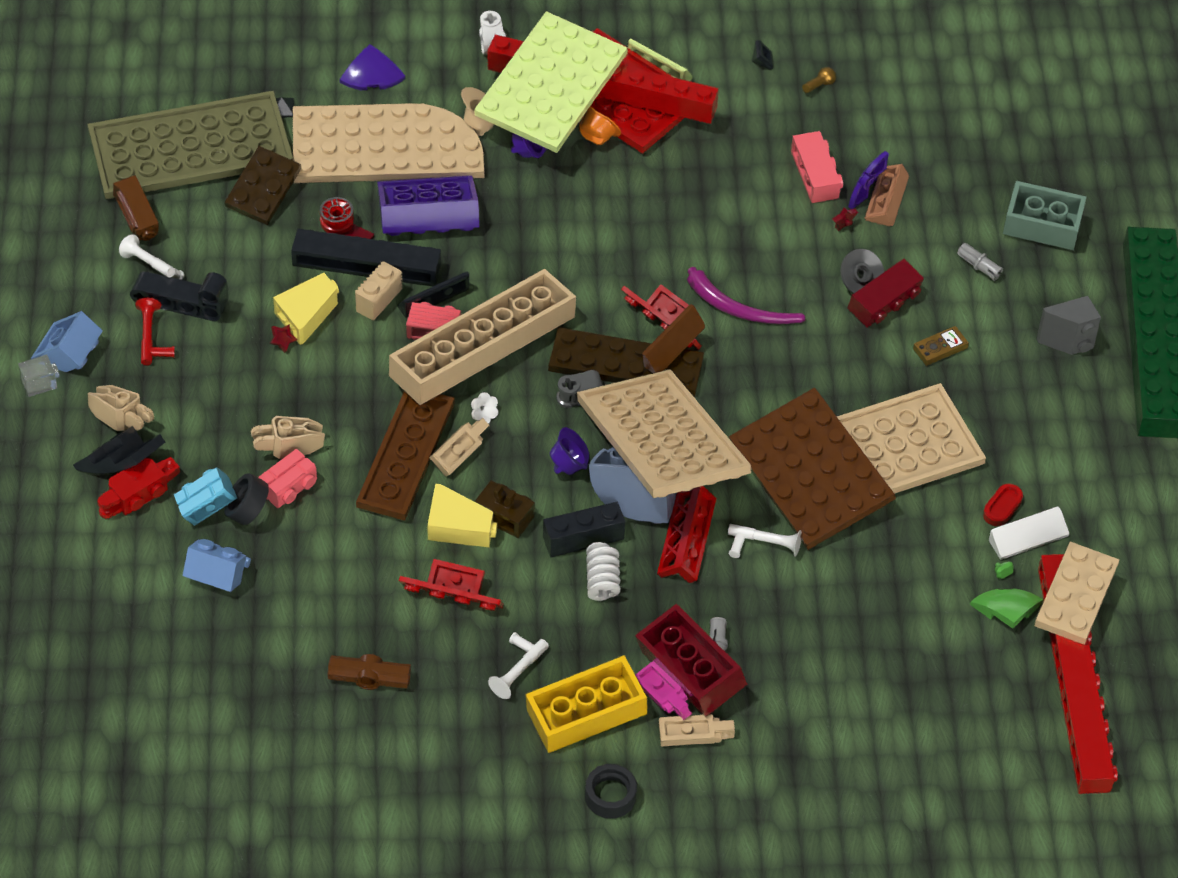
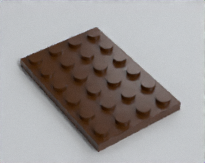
[728,387,896,550]

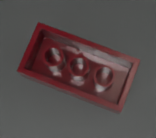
[635,603,747,717]

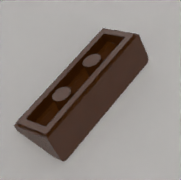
[642,304,705,373]

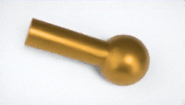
[802,67,836,93]

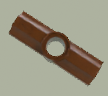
[328,654,411,690]

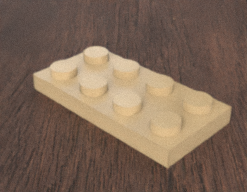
[1034,542,1119,645]

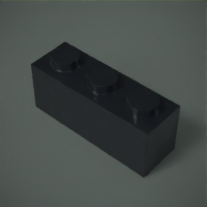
[543,501,626,558]

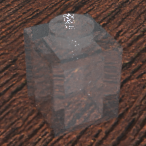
[18,354,60,397]

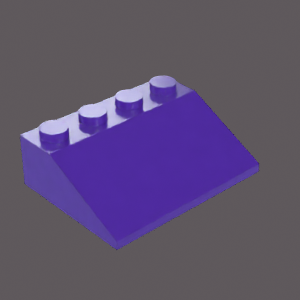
[377,175,479,236]

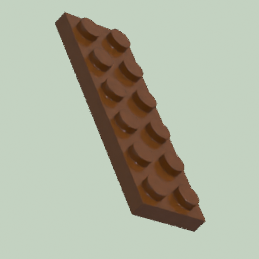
[356,391,455,521]

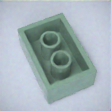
[1003,181,1086,250]

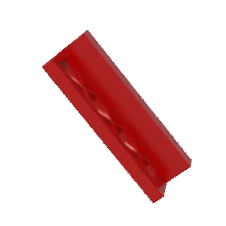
[657,486,717,583]

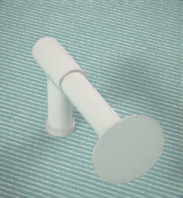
[119,235,184,280]
[728,524,802,558]
[488,632,549,699]

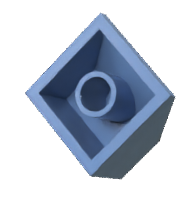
[31,311,103,372]

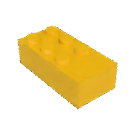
[526,655,647,753]

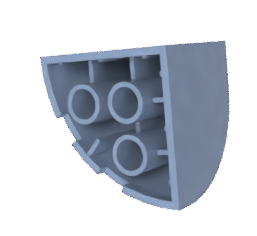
[589,447,677,524]

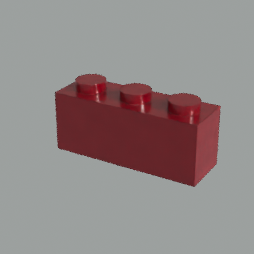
[847,259,924,328]

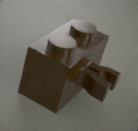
[474,480,535,539]

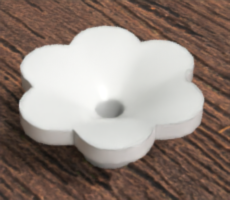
[471,392,498,423]

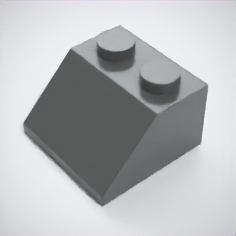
[1036,296,1101,355]

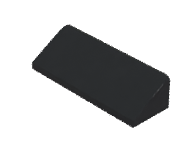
[398,271,469,318]

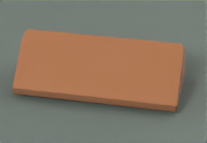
[865,164,909,226]

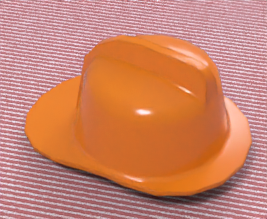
[579,106,621,145]

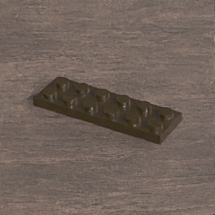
[548,327,704,397]

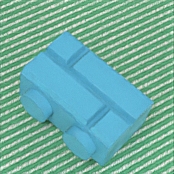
[174,467,237,526]

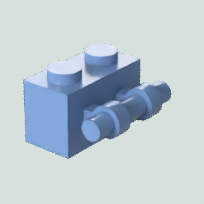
[183,539,251,592]

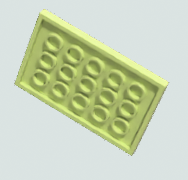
[474,11,627,153]

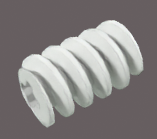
[586,542,620,601]

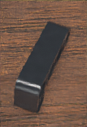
[130,272,229,321]

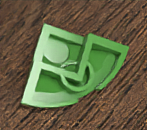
[970,589,1044,629]

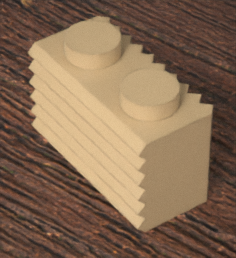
[355,262,403,320]

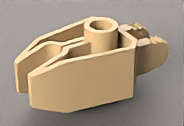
[88,385,155,431]
[251,416,325,459]

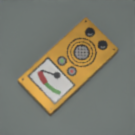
[913,326,969,366]

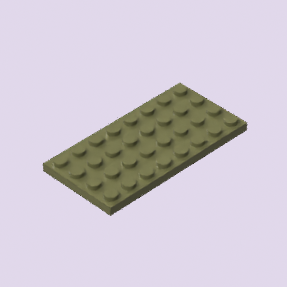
[88,91,293,199]

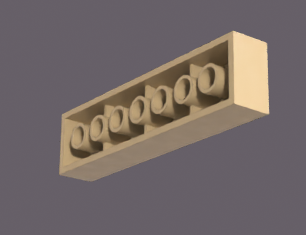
[389,269,576,405]

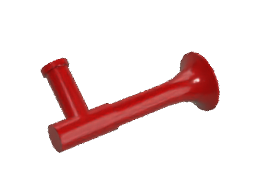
[135,298,175,365]

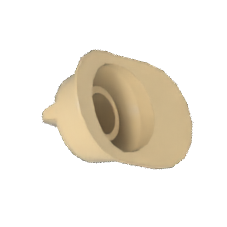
[461,87,495,136]

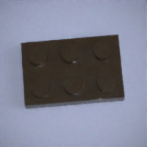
[225,146,302,225]

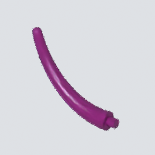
[687,267,805,324]

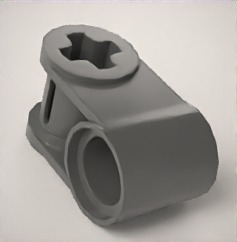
[556,370,604,408]

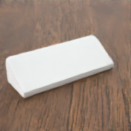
[989,507,1069,560]

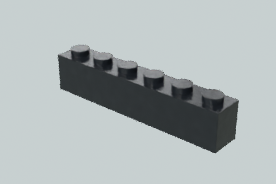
[291,229,441,287]

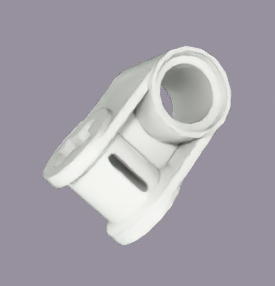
[479,11,506,55]

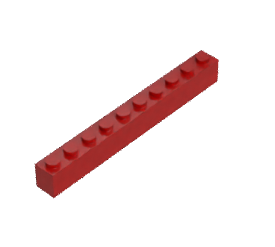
[487,34,719,124]
[1038,554,1118,794]

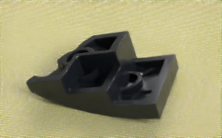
[73,426,166,474]

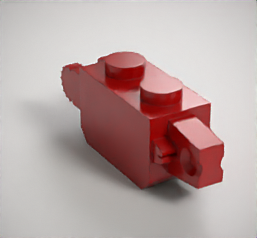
[97,457,180,519]

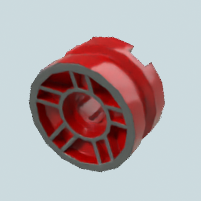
[320,197,354,235]

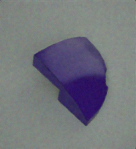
[340,44,405,91]
[849,151,889,209]

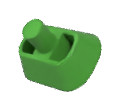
[995,562,1014,579]

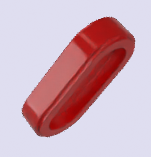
[983,484,1023,526]

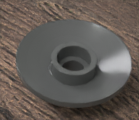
[840,249,884,294]

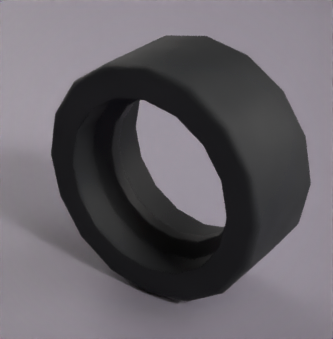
[224,473,269,525]
[585,764,637,819]

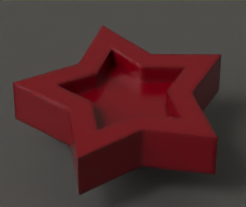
[832,207,858,231]
[269,324,298,353]

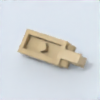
[429,418,489,476]
[659,714,735,746]

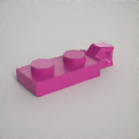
[635,661,692,720]

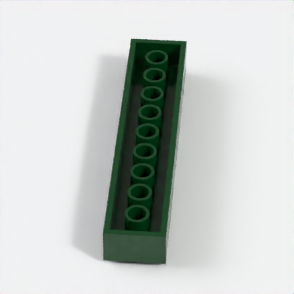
[1123,227,1178,438]

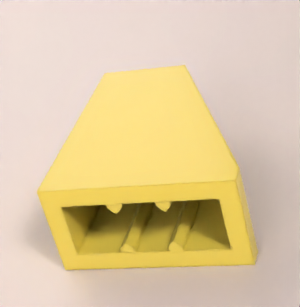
[273,273,339,345]
[427,484,498,547]

